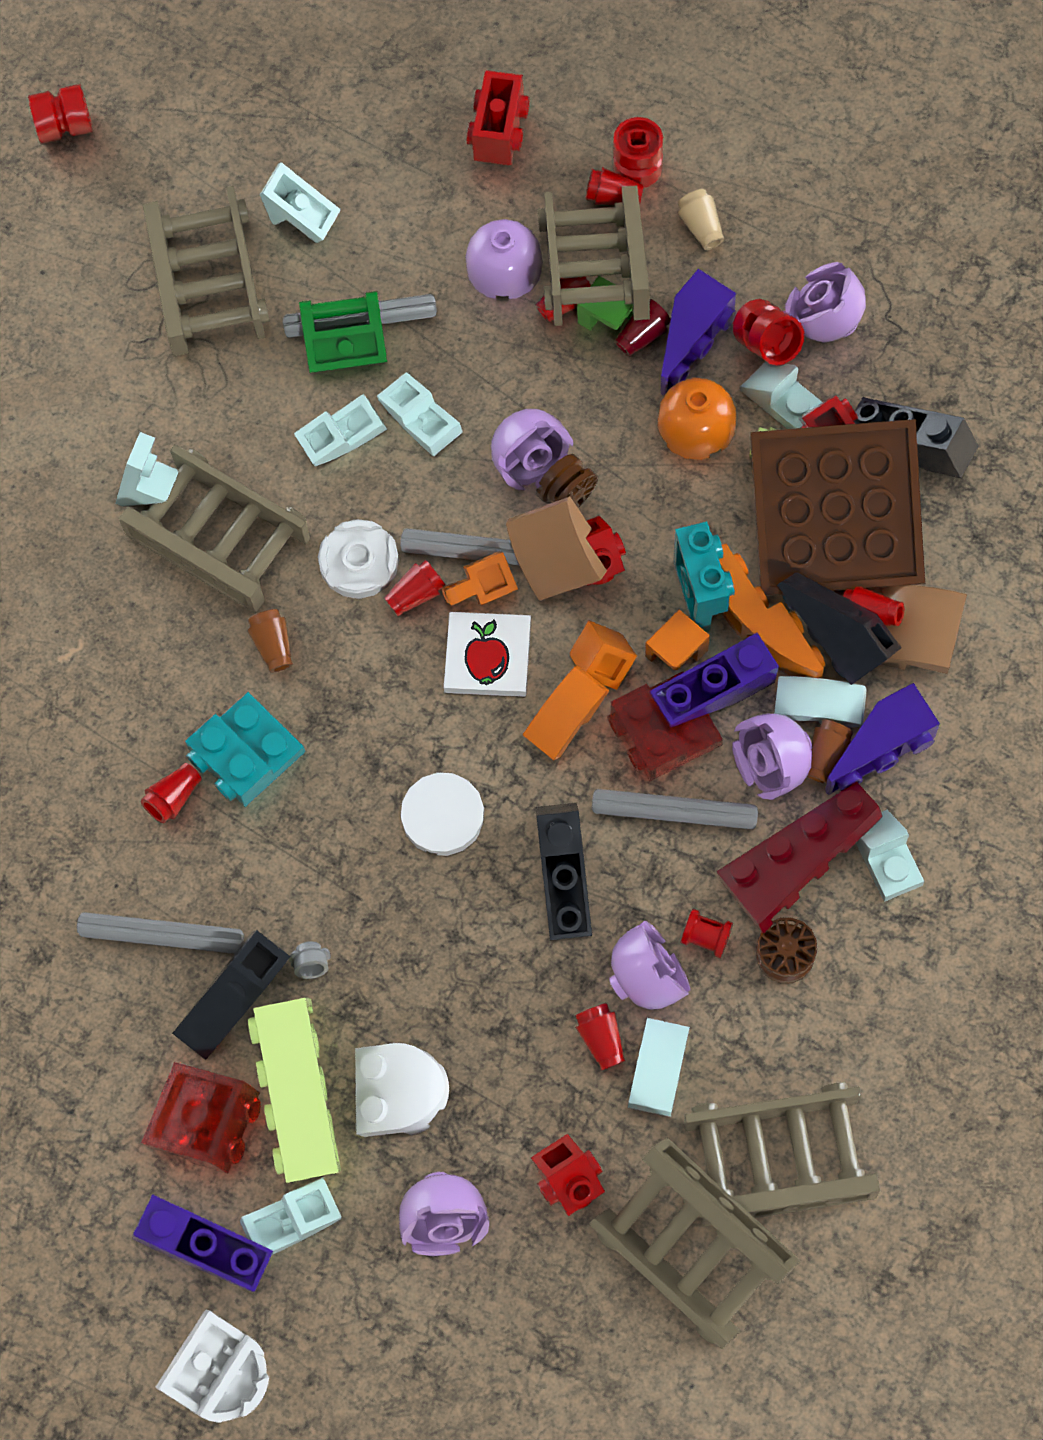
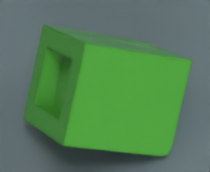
[577,276,633,331]

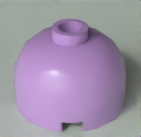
[465,219,543,299]
[785,262,866,342]
[491,409,573,490]
[732,713,812,800]
[610,921,690,1010]
[399,1172,489,1256]

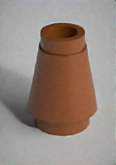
[247,609,293,673]
[807,719,853,784]

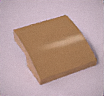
[506,496,607,601]
[881,585,967,674]

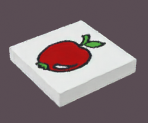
[444,612,531,697]

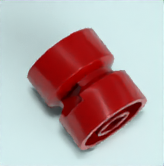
[28,84,93,144]
[613,117,663,188]
[733,298,804,366]

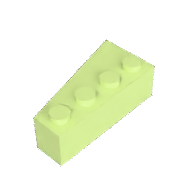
[248,998,341,1183]

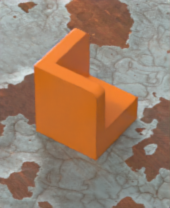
[645,609,710,670]
[570,620,637,690]

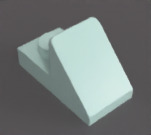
[260,163,341,243]
[740,362,822,429]
[115,432,178,507]
[856,810,924,902]

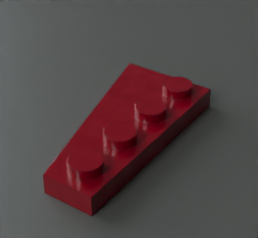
[716,782,883,934]

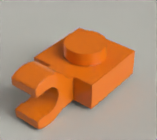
[441,551,518,605]

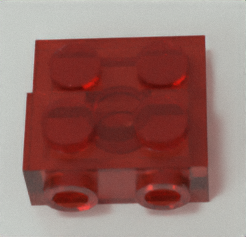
[607,671,723,782]
[141,1062,261,1174]

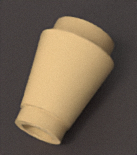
[678,189,724,250]

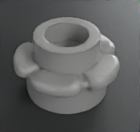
[289,941,331,979]

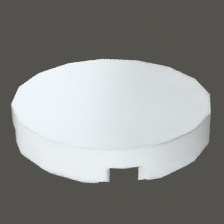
[318,519,399,599]
[401,773,484,856]

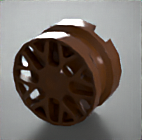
[536,453,598,508]
[756,917,817,984]

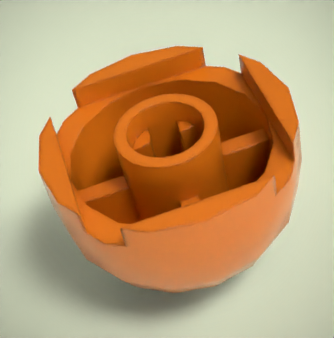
[657,378,737,460]

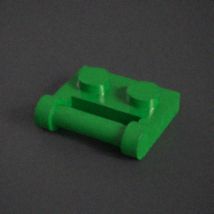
[299,291,387,373]

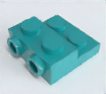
[673,521,735,632]
[185,692,306,807]

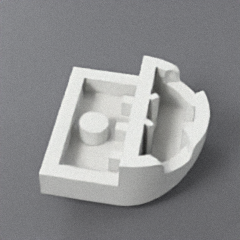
[355,1043,449,1137]
[156,1309,269,1422]

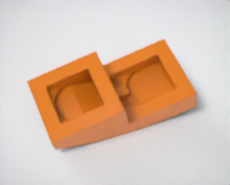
[523,665,609,760]

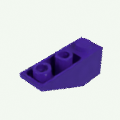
[660,269,737,396]
[650,633,779,727]
[825,682,940,795]
[132,1194,273,1292]

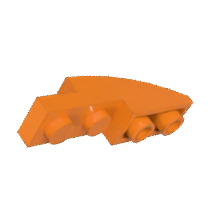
[719,543,825,678]

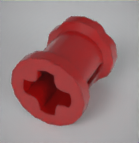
[680,909,734,959]

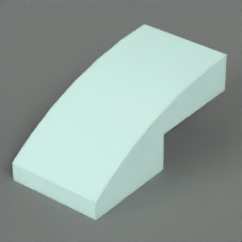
[377,372,463,457]
[294,394,387,466]
[774,676,867,727]
[628,1018,689,1117]
[240,1178,342,1255]

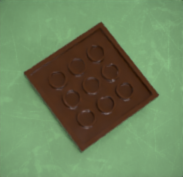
[750,419,926,596]

